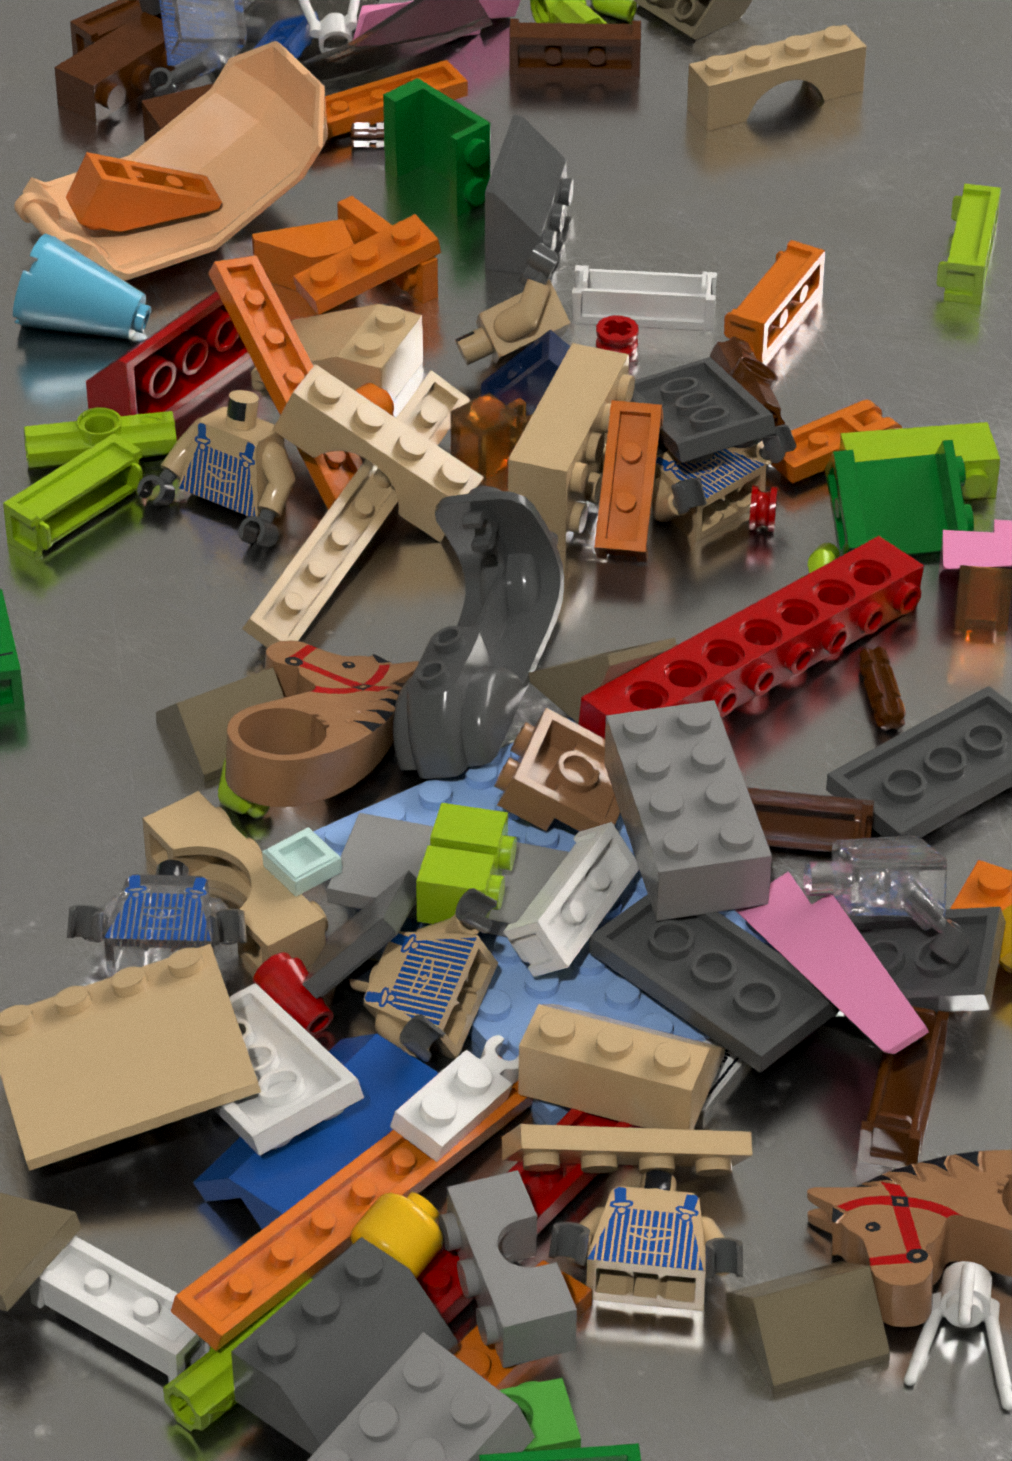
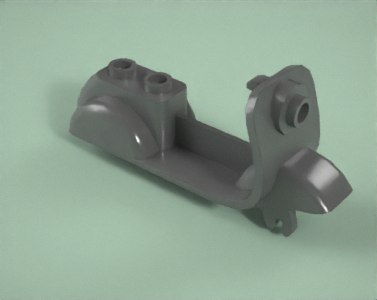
[393,486,564,779]

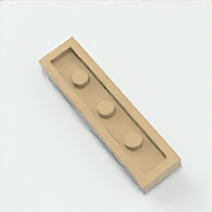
[502,1124,753,1177]

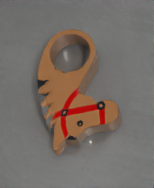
[225,640,419,807]
[807,1150,1012,1327]

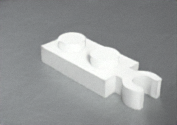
[390,1035,519,1162]

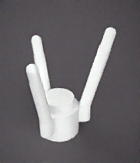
[298,0,360,60]
[904,1261,1012,1410]

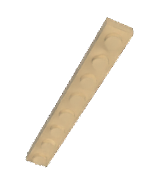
[242,370,471,648]

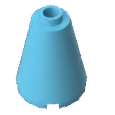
[13,233,151,339]

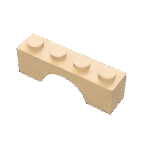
[687,24,867,131]
[273,364,484,543]
[142,791,328,972]

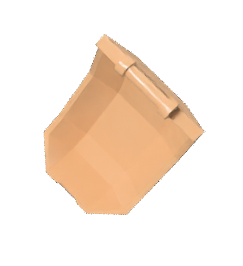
[14,41,328,281]

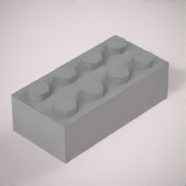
[604,700,772,921]
[307,1332,535,1461]

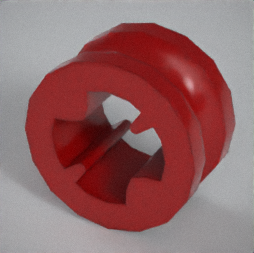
[596,315,639,358]
[749,486,778,533]

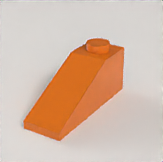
[65,152,222,232]

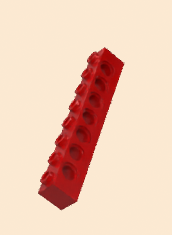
[578,536,924,739]

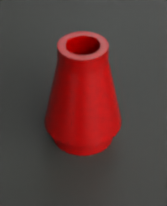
[253,952,333,1036]

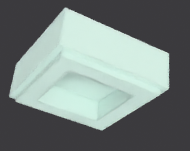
[262,827,342,897]

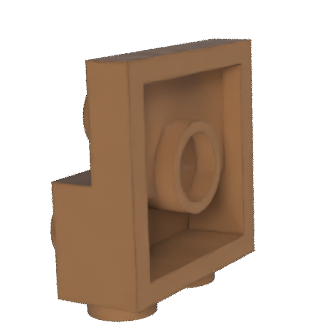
[494,708,620,831]

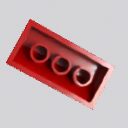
[86,290,251,416]

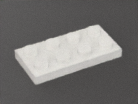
[213,983,364,1156]

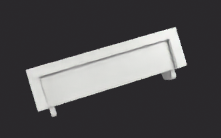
[572,265,717,331]
[503,822,639,977]
[29,1236,210,1382]

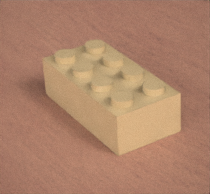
[508,343,635,551]

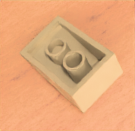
[251,304,423,401]

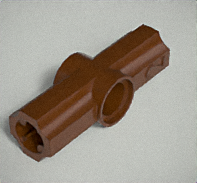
[710,336,785,441]

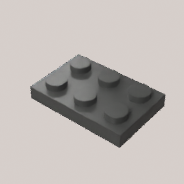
[833,907,1006,1017]

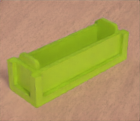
[936,183,1001,305]
[3,433,143,560]

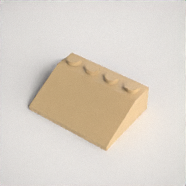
[0,944,261,1171]

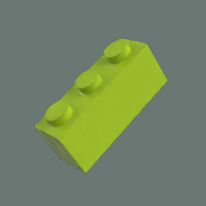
[839,422,1000,501]

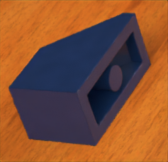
[479,330,570,419]

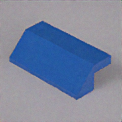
[193,1033,439,1229]

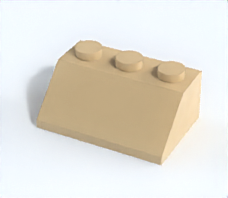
[518,1004,725,1130]

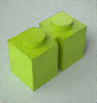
[416,803,517,924]

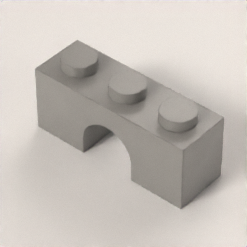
[439,1170,577,1368]

